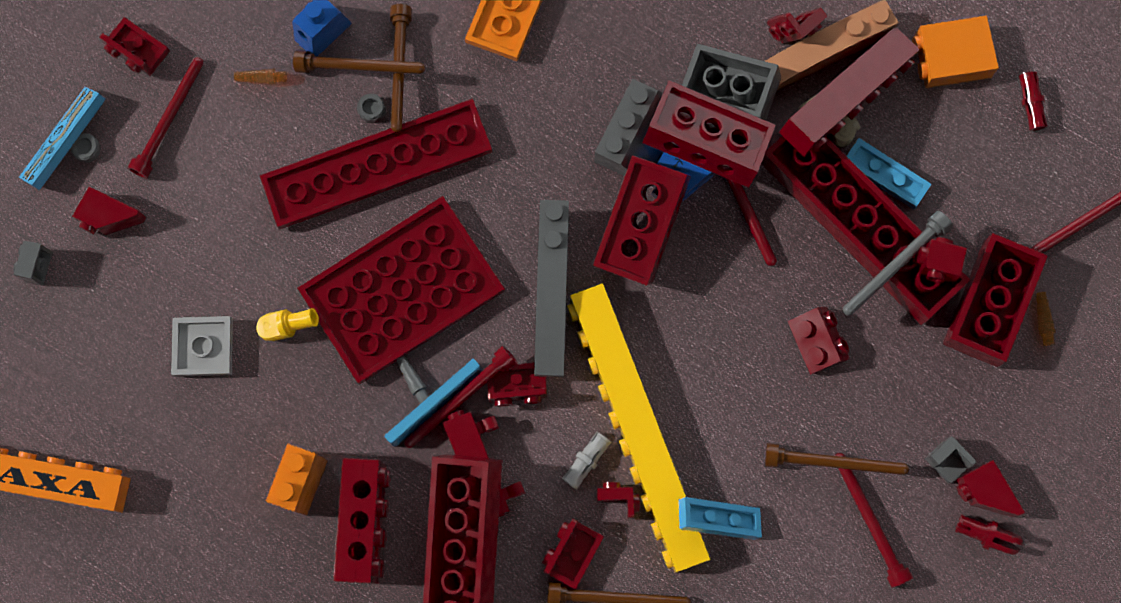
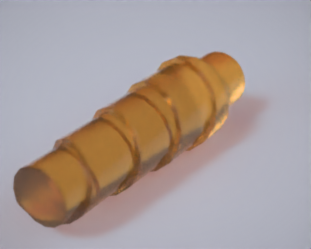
[234,68,287,84]
[1036,292,1056,346]

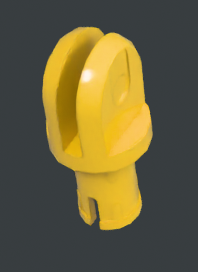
[256,308,319,341]

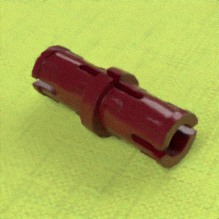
[1019,71,1048,131]

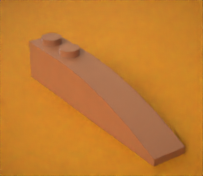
[765,0,899,90]

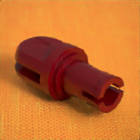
[955,514,1023,555]

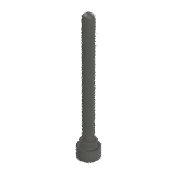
[843,211,953,316]

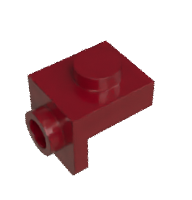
[597,482,640,519]

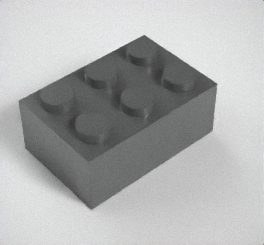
[682,44,782,121]

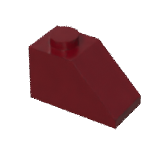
[72,187,147,235]
[956,460,1025,517]

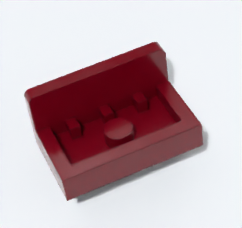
[766,7,828,44]
[99,17,170,77]
[787,307,850,375]
[487,362,547,407]
[542,519,604,590]

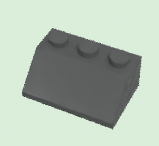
[595,79,663,176]

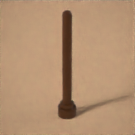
[390,4,412,133]
[293,50,425,74]
[765,443,909,475]
[547,582,691,603]

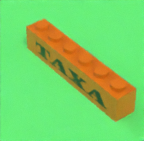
[0,448,131,513]

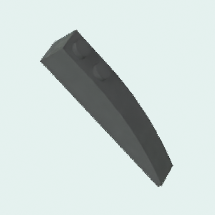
[534,200,569,377]

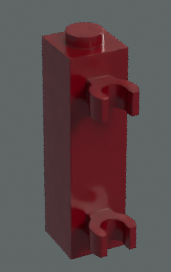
[443,410,525,517]

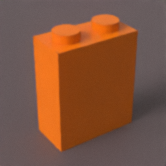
[912,15,999,88]
[266,444,328,516]

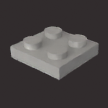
[171,316,233,377]

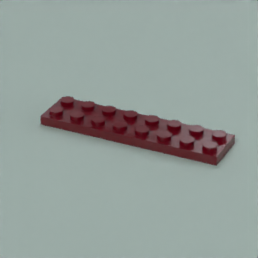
[260,98,493,230]

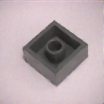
[13,240,53,286]

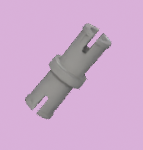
[561,431,612,490]

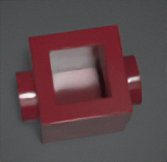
[917,238,967,283]

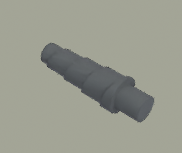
[397,356,429,404]

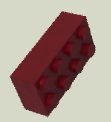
[943,233,1048,367]

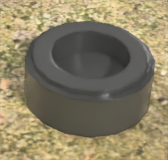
[357,94,386,123]
[70,133,101,163]

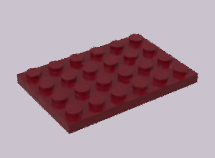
[297,196,505,385]

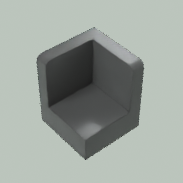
[924,436,977,484]

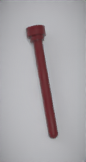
[127,57,204,179]
[726,178,777,266]
[1031,191,1121,253]
[404,346,518,448]
[834,453,913,588]

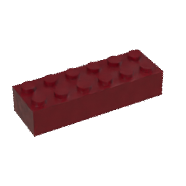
[423,454,502,603]

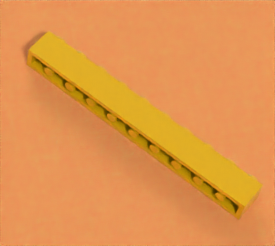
[567,283,710,573]

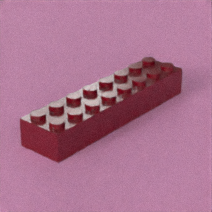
[761,136,970,325]

